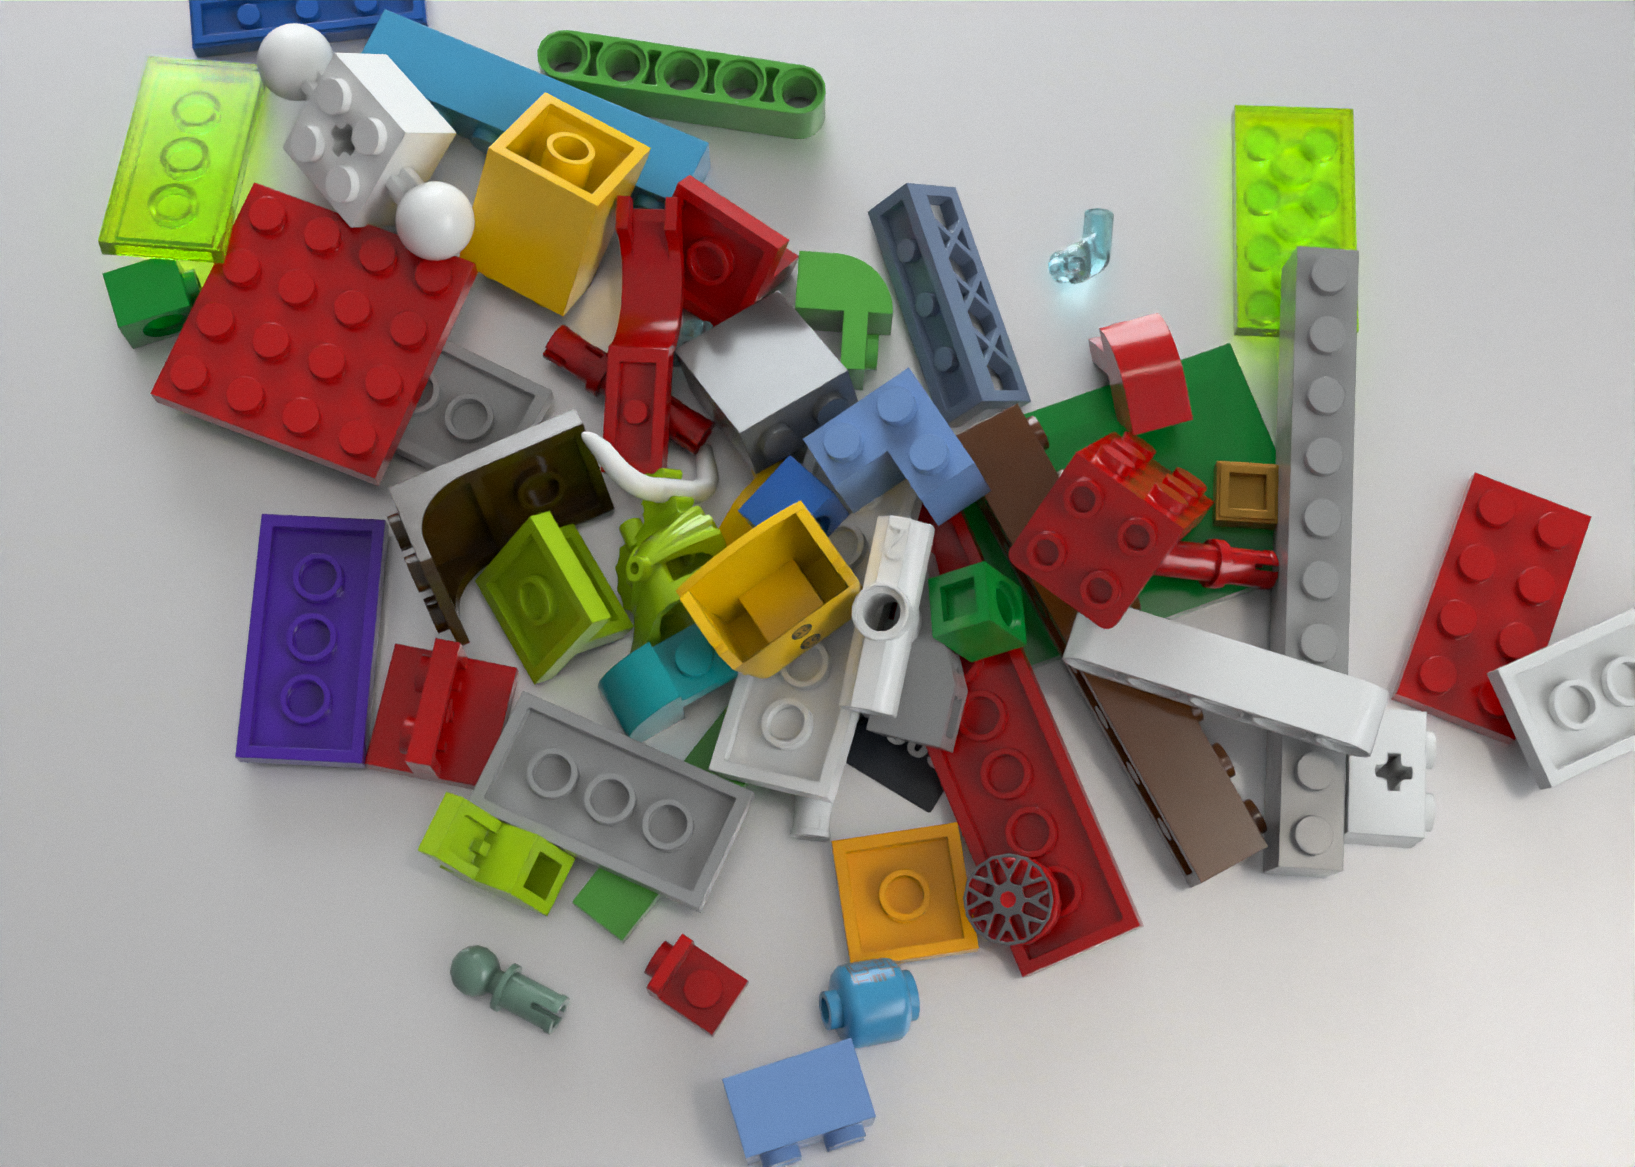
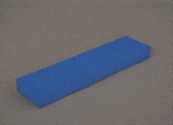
[189,0,429,58]

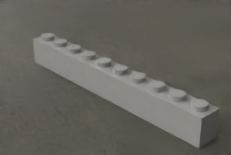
[1263,246,1359,878]

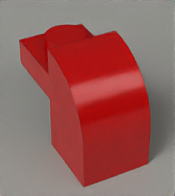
[1088,313,1193,435]

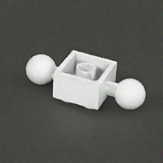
[257,23,475,261]

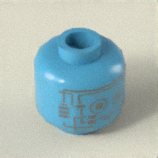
[819,958,920,1048]

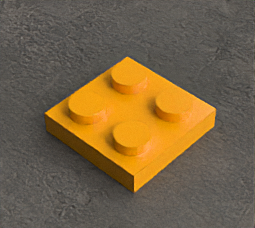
[831,822,979,964]

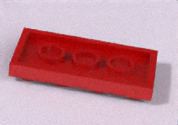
[1391,473,1592,745]

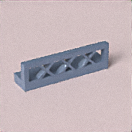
[868,183,1031,427]

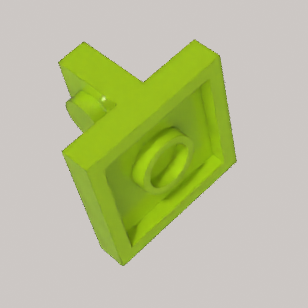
[475,511,634,685]

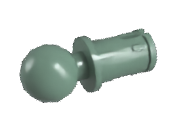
[450,945,570,1035]

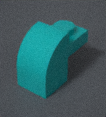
[598,623,738,743]

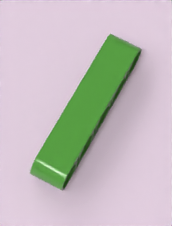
[537,30,826,139]

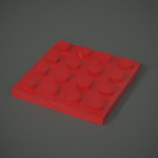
[150,182,478,486]

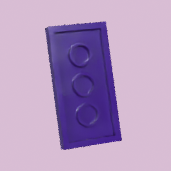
[235,514,389,768]

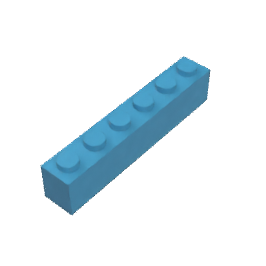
[361,9,711,209]

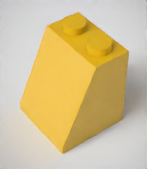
[459,92,651,316]

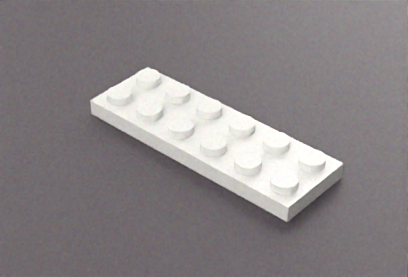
[709,448,922,804]

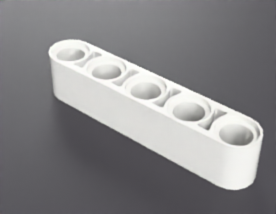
[1062,607,1389,758]

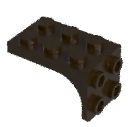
[387,408,615,646]

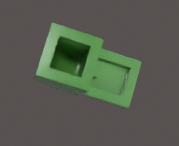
[795,251,893,390]

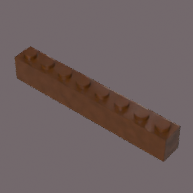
[956,403,1268,888]

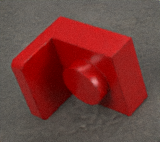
[644,934,749,1037]

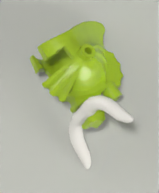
[581,431,726,653]

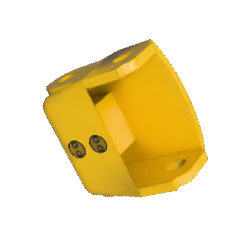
[676,501,863,679]

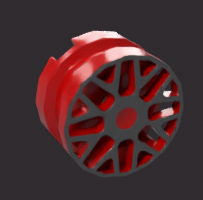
[963,853,1063,947]

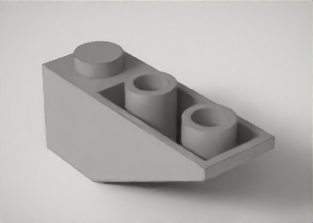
[863,552,968,753]

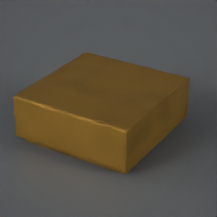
[1212,461,1279,530]

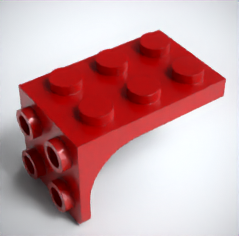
[1009,431,1215,629]

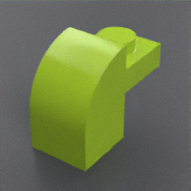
[417,791,575,916]

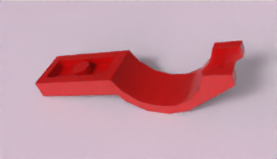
[601,195,684,474]

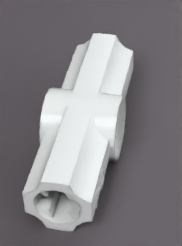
[838,515,935,718]

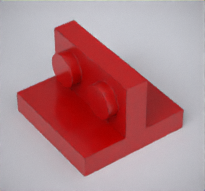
[672,175,799,327]
[365,638,519,790]

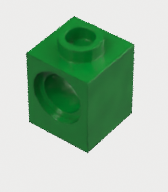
[102,251,202,349]
[928,561,1027,662]

